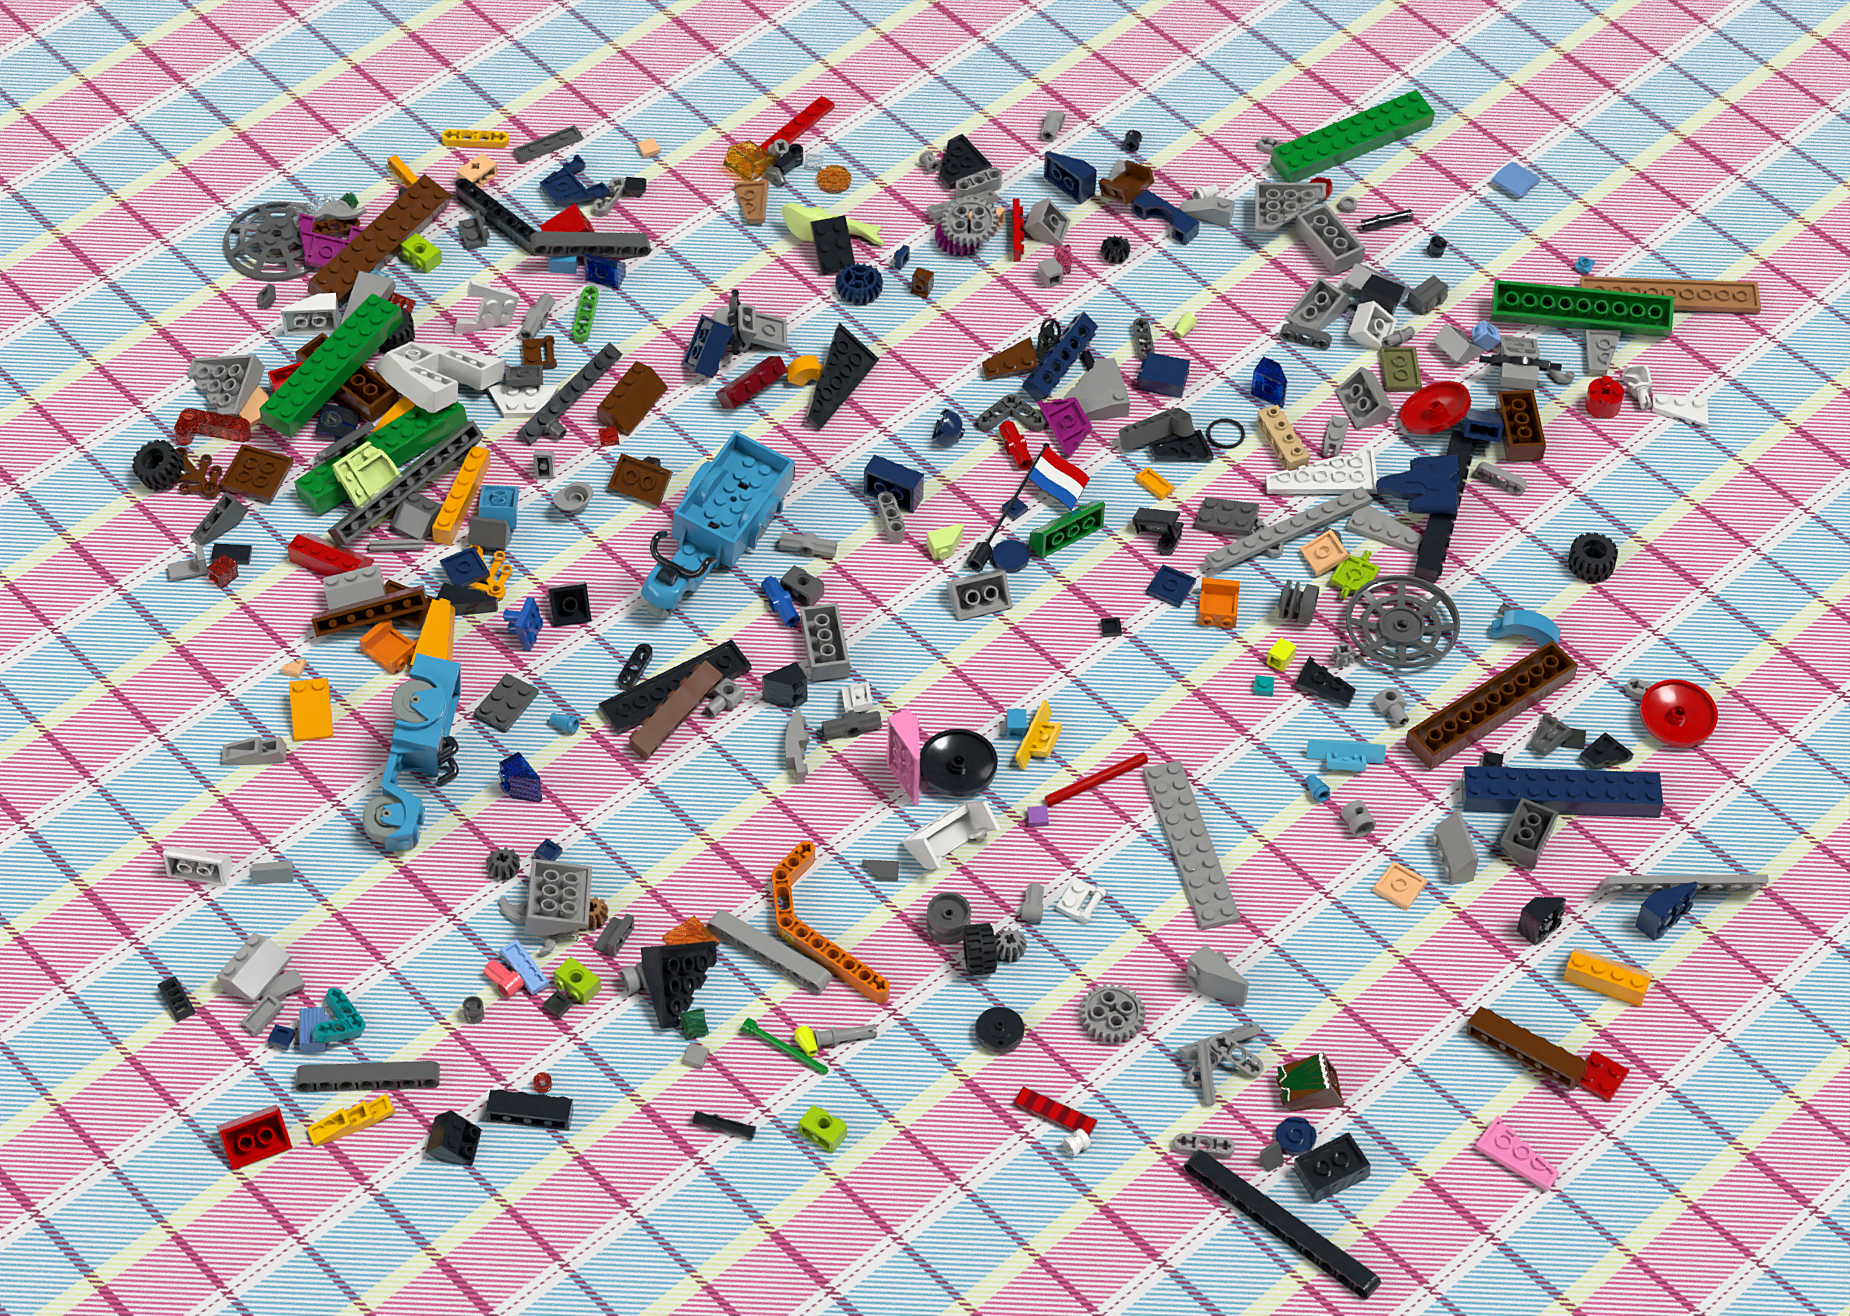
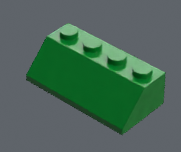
[1029,501,1105,559]

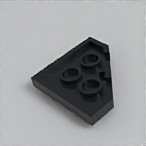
[939,133,992,190]

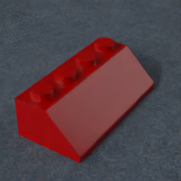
[287,533,374,577]

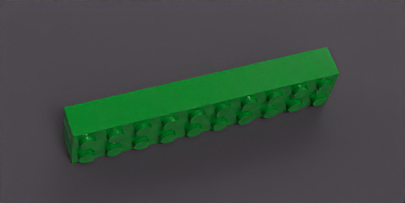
[1270,89,1435,183]
[1490,280,1675,337]
[259,293,403,438]
[294,401,468,515]

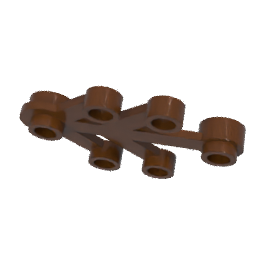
[173,447,223,498]

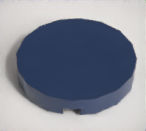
[992,540,1030,573]
[1275,1117,1317,1156]

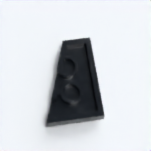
[1149,429,1214,461]
[1295,656,1356,708]

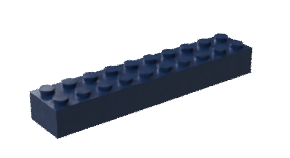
[1461,766,1663,818]

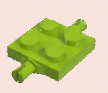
[1330,550,1380,600]

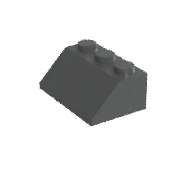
[1500,798,1559,869]

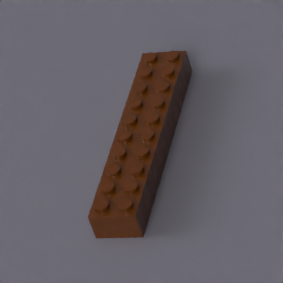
[308,174,451,309]
[1405,640,1578,770]

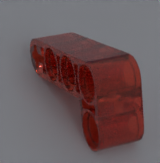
[174,408,252,446]

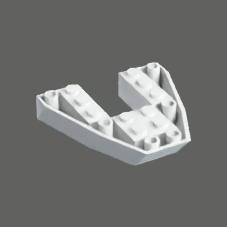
[372,342,505,413]

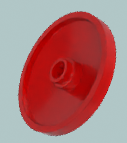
[1400,381,1472,435]
[1639,679,1718,747]

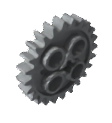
[941,197,999,247]
[1079,983,1146,1044]

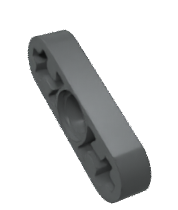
[1133,318,1155,361]
[1280,323,1332,350]

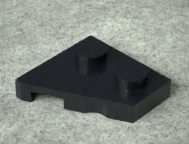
[1579,732,1634,769]

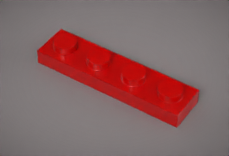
[1012,198,1024,262]

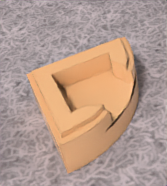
[281,659,307,678]

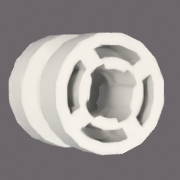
[1062,1129,1091,1158]

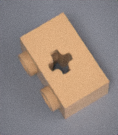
[457,153,498,188]

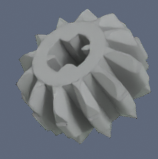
[995,927,1027,962]

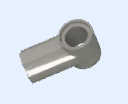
[1041,109,1065,142]
[1022,882,1044,922]

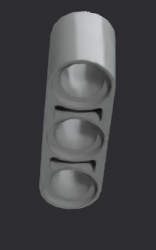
[955,167,1002,199]
[878,492,905,544]

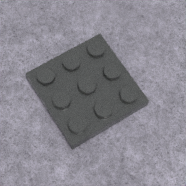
[316,422,375,461]

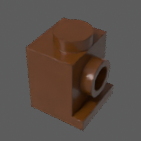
[910,267,934,299]

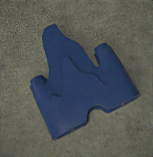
[1376,455,1459,514]

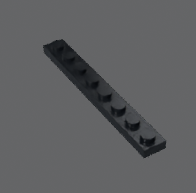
[517,342,623,445]

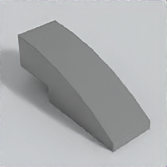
[222,736,287,765]

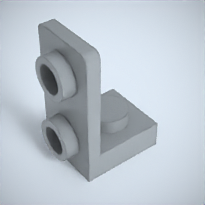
[167,545,208,580]

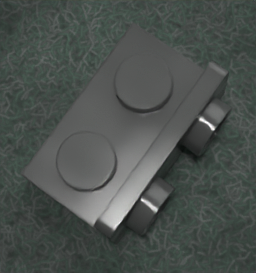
[458,210,490,250]

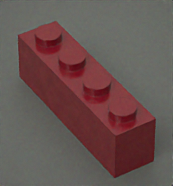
[715,356,788,409]

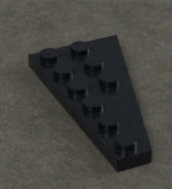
[805,323,879,431]

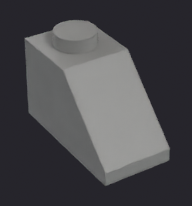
[533,450,555,479]

